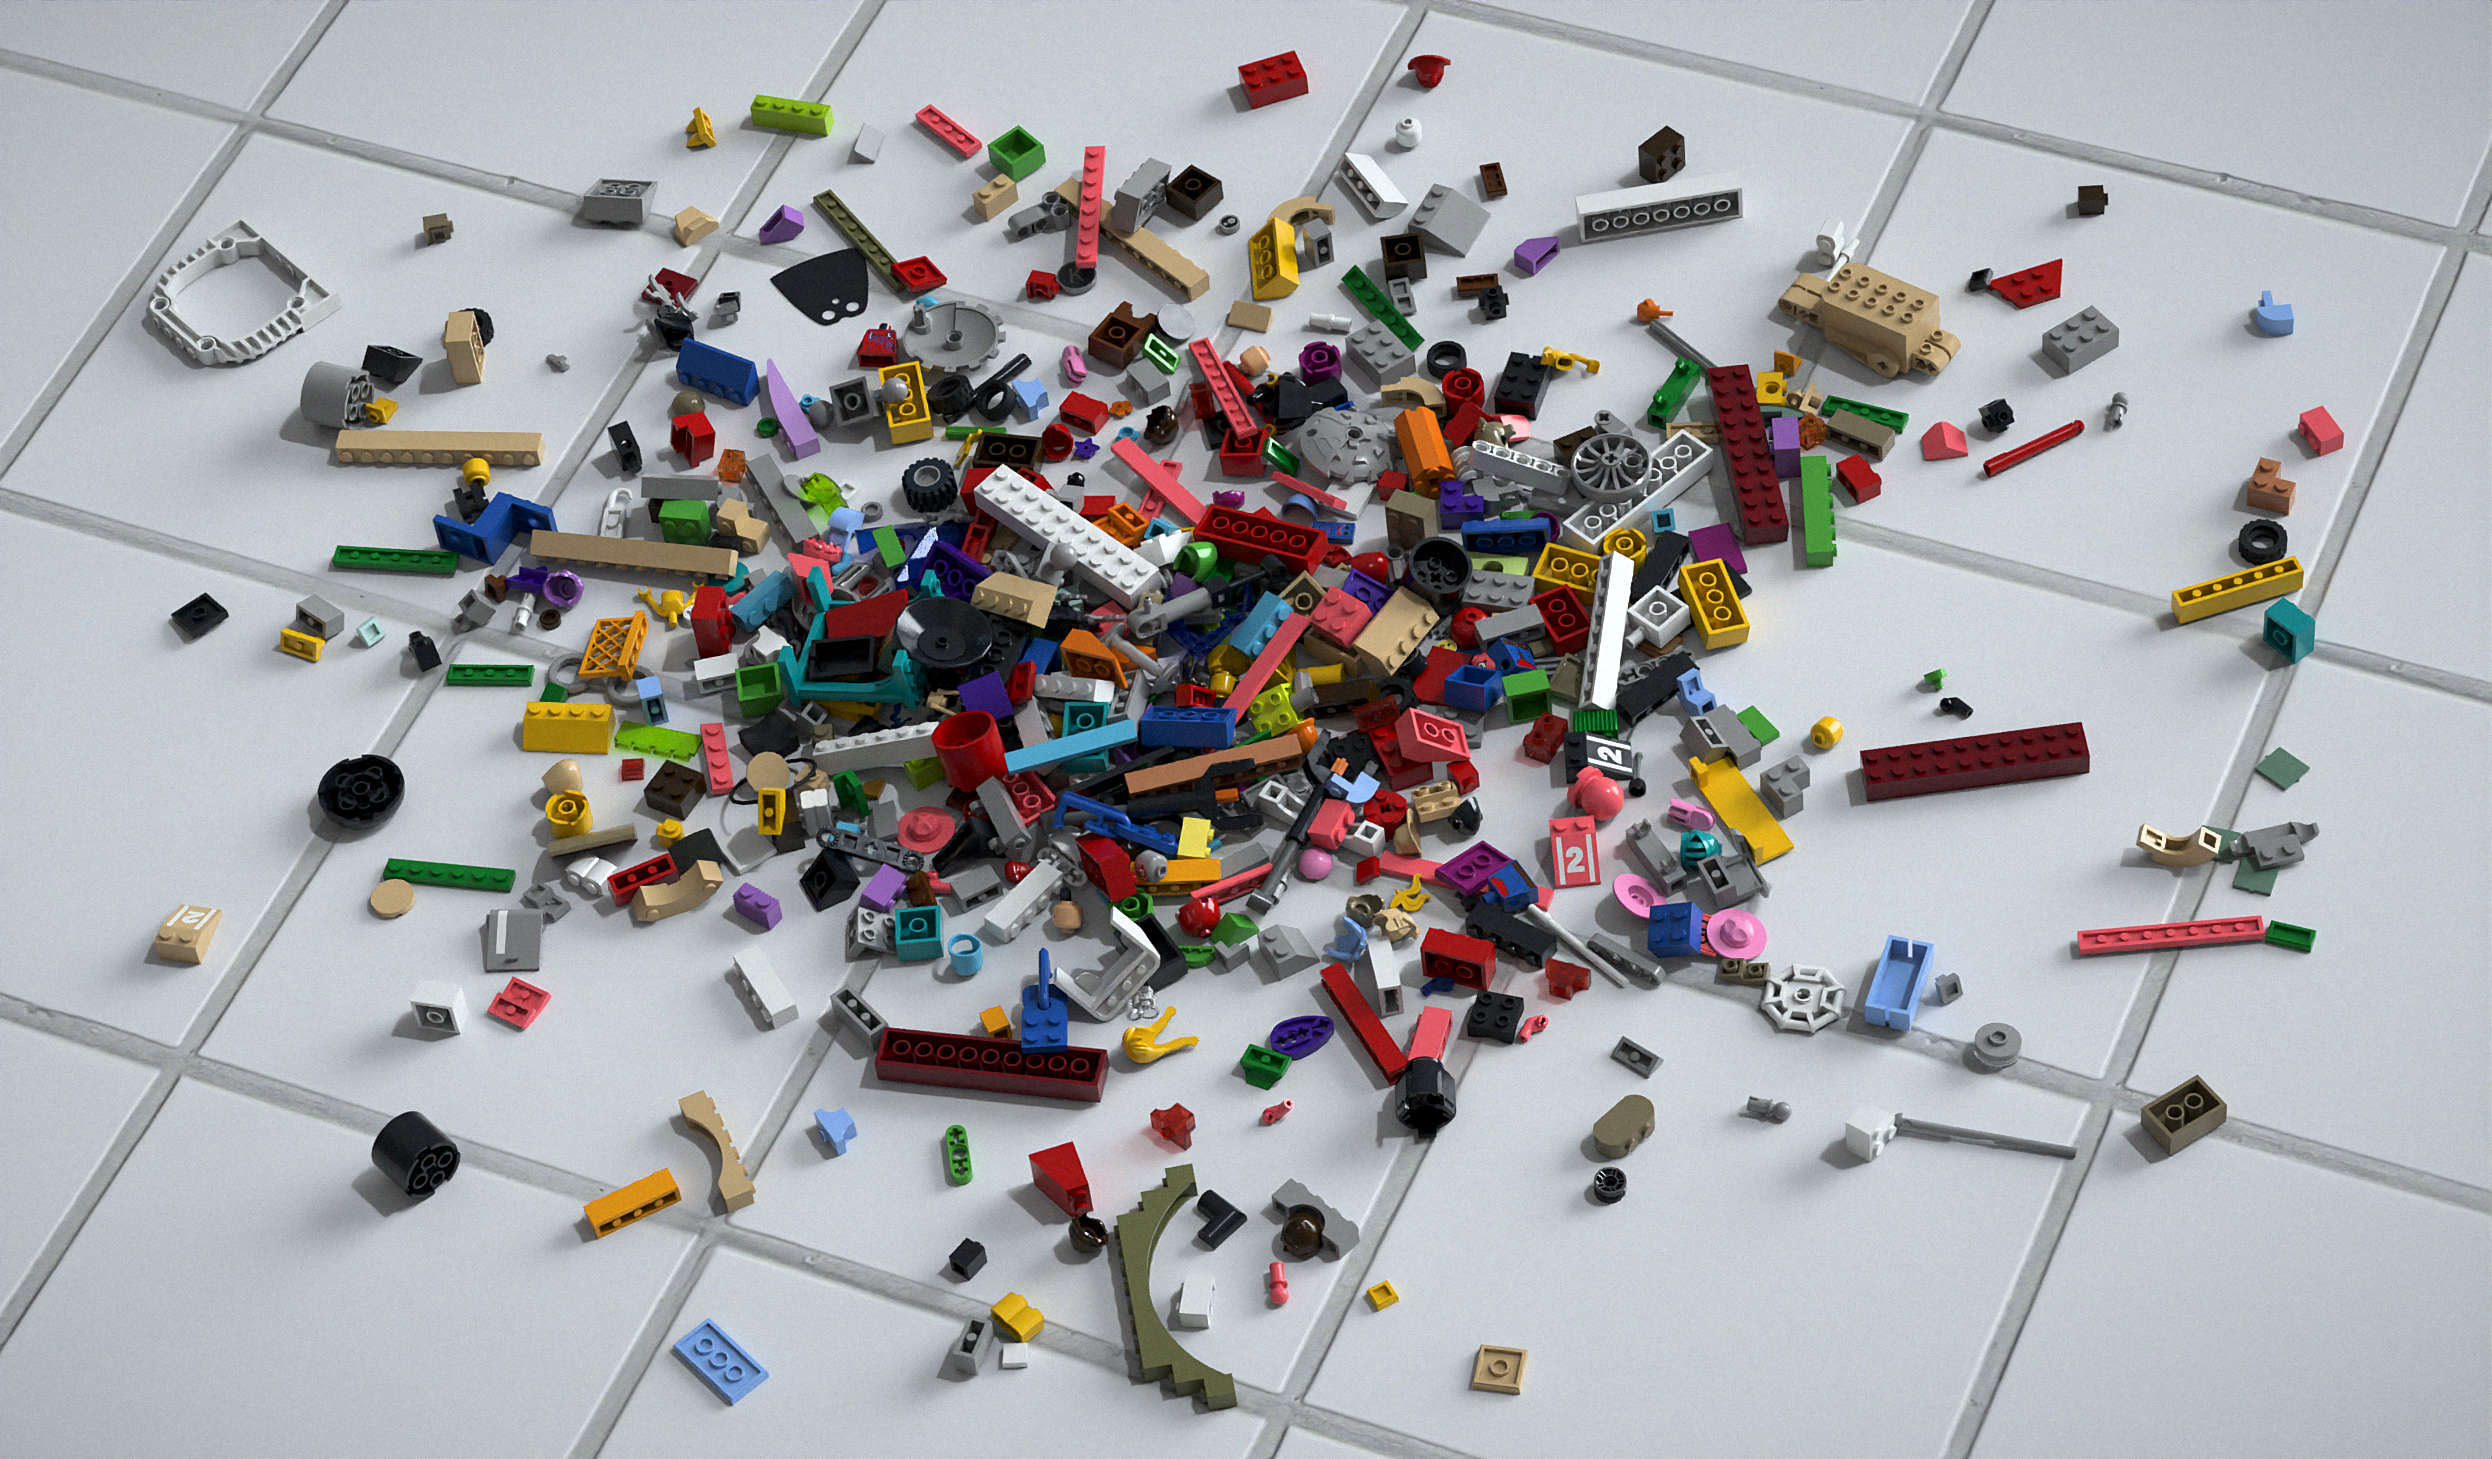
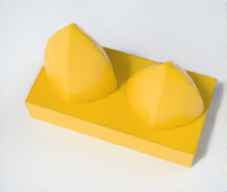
[686,107,717,148]
[280,628,325,662]

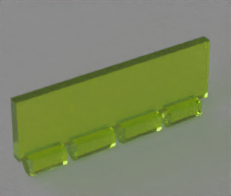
[614,720,702,762]

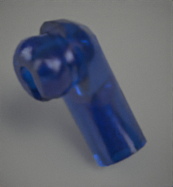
[1420,976,1455,997]

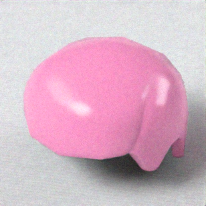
[1299,847,1333,880]

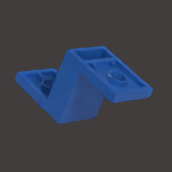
[432,492,558,566]

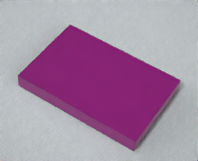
[1688,522,1748,575]
[1435,840,1513,897]

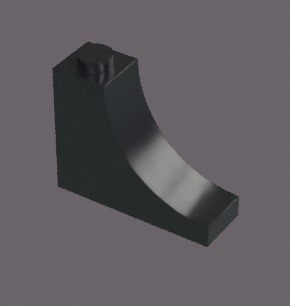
[931,817,1007,878]

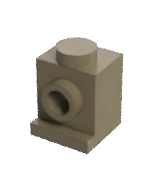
[811,723,836,748]

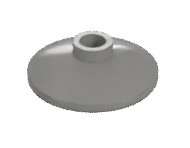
[783,474,821,504]

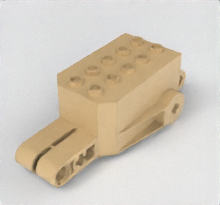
[1777,262,1961,378]

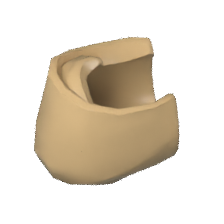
[541,759,583,796]

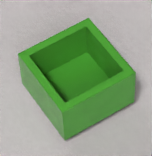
[987,125,1046,182]
[658,499,712,547]
[735,662,784,718]
[1502,668,1553,725]

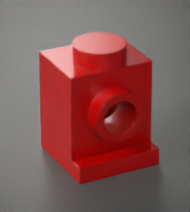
[1025,270,1059,300]

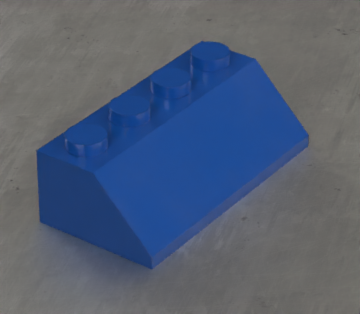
[676,337,761,407]
[1461,517,1551,554]
[1140,706,1237,750]

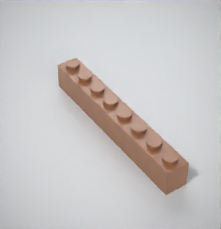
[1124,734,1304,799]

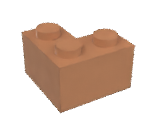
[2247,457,2296,515]

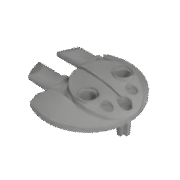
[792,561,898,638]

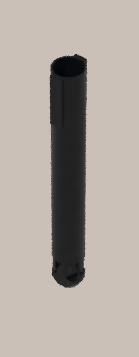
[943,353,1032,424]

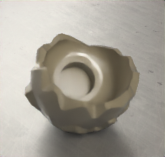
[1345,894,1385,928]

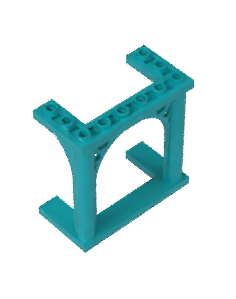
[777,566,945,711]

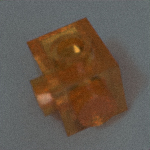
[1798,413,1826,451]
[717,449,749,483]

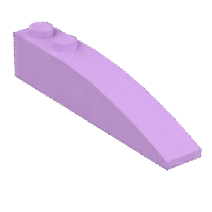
[767,358,821,461]

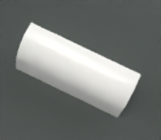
[1336,153,1409,218]

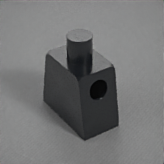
[607,420,642,474]

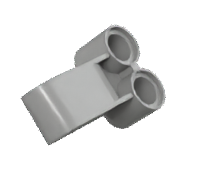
[1008,191,1071,240]

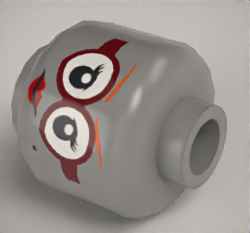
[1134,850,1168,883]

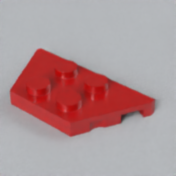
[1988,258,2063,309]

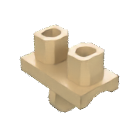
[1787,382,1824,423]

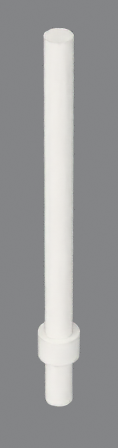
[1794,238,1860,327]
[1527,904,1629,987]

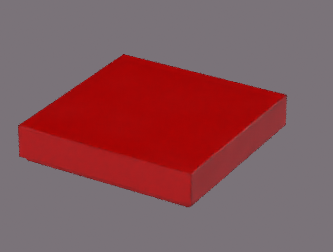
[890,256,947,293]

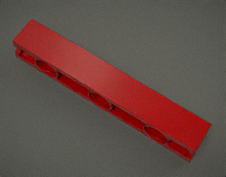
[1320,962,1408,1087]

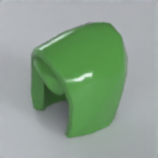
[1173,541,1218,582]

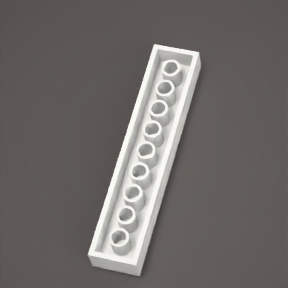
[974,464,1161,611]

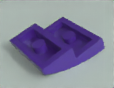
[957,671,1015,722]

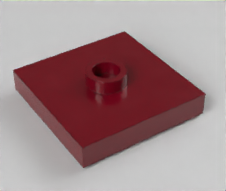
[641,267,698,310]

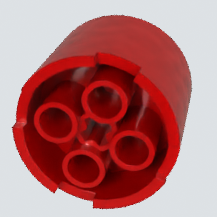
[931,710,1008,792]

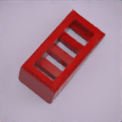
[1176,684,1216,708]

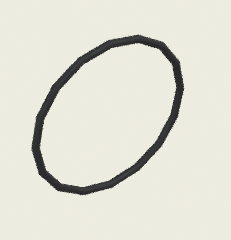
[729,758,818,805]

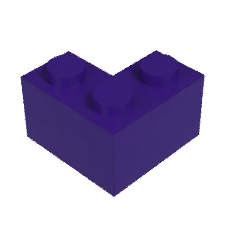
[1440,481,1485,530]

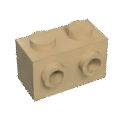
[972,173,1019,221]

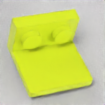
[1247,683,1306,737]

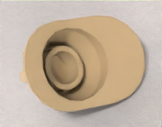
[1393,808,1423,856]

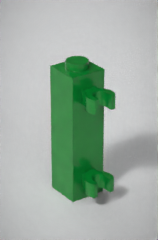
[1647,356,1700,430]

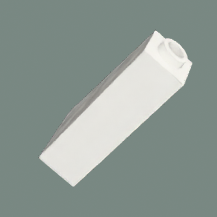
[1366,935,1404,1017]

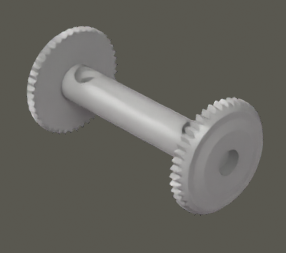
[1101,622,1179,694]

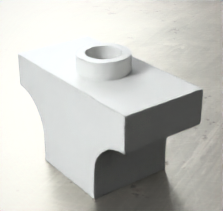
[752,625,794,664]

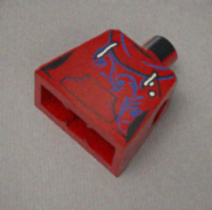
[857,323,898,368]

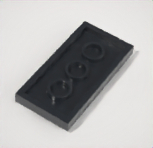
[960,615,1032,690]

